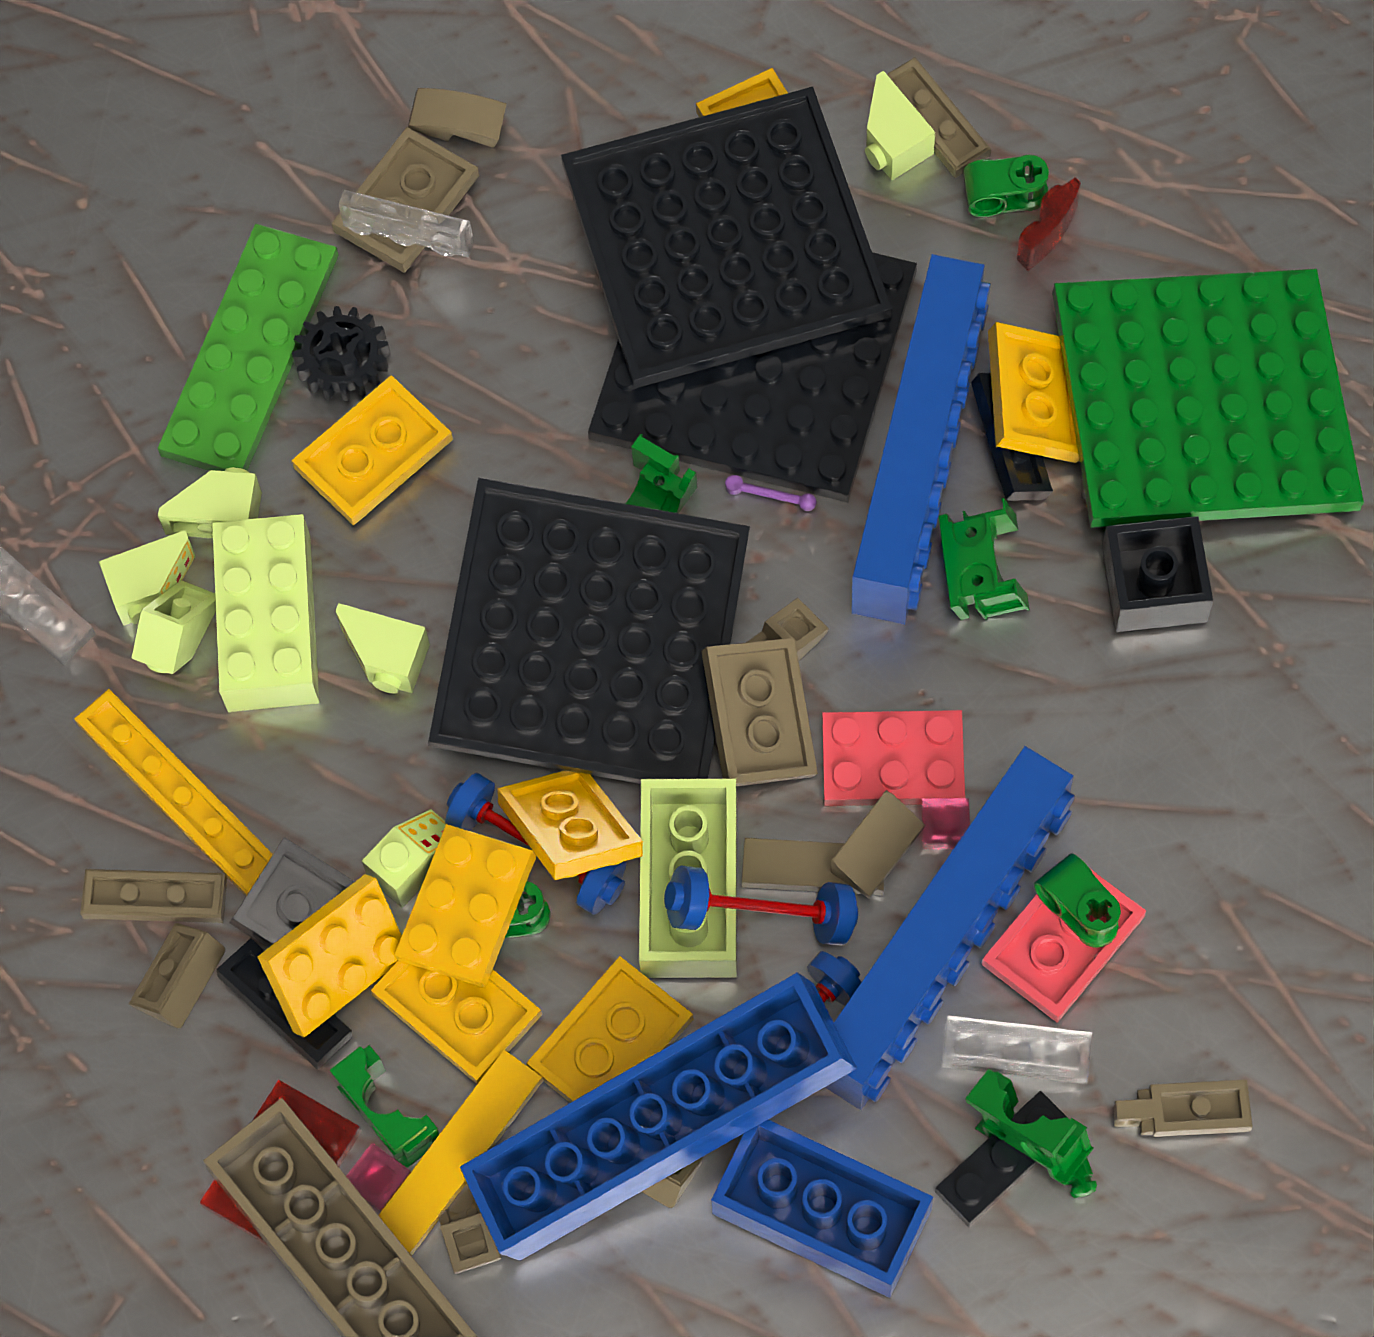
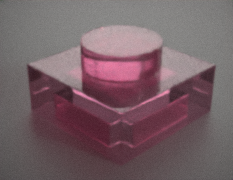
[922,798,970,849]
[346,1143,411,1212]

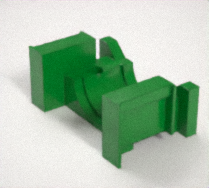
[625,434,698,513]
[938,498,1030,620]
[330,1045,439,1171]
[965,1069,1094,1186]

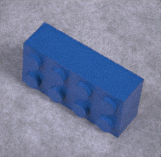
[711,1120,933,1298]

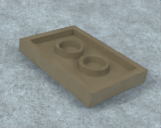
[332,127,479,273]
[701,638,818,786]

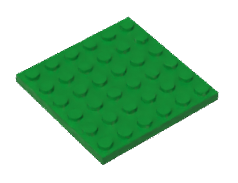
[1052,269,1364,527]

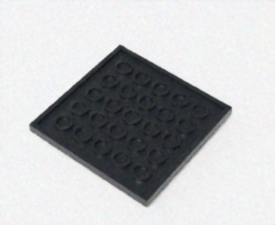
[561,87,892,388]
[588,252,917,503]
[428,477,750,784]

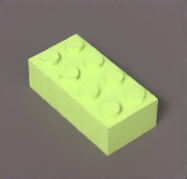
[212,514,319,712]
[639,779,737,978]

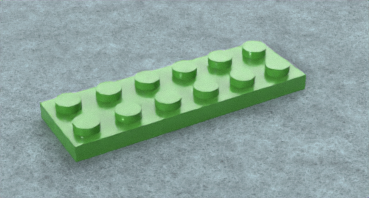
[157,223,339,471]

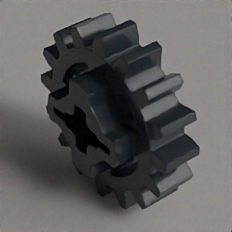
[292,306,390,401]

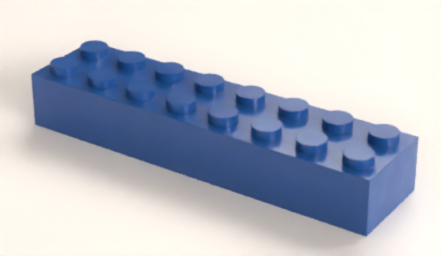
[852,254,991,625]
[825,746,1075,1110]
[460,972,857,1261]

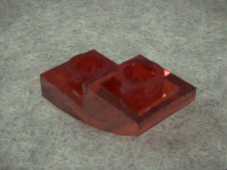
[1017,177,1081,271]

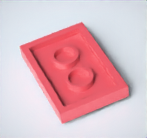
[822,710,965,806]
[981,869,1146,1023]

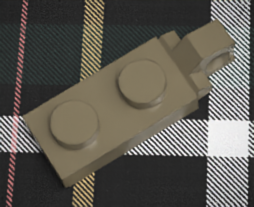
[1112,1079,1253,1137]

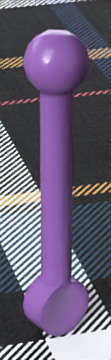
[725,475,817,511]

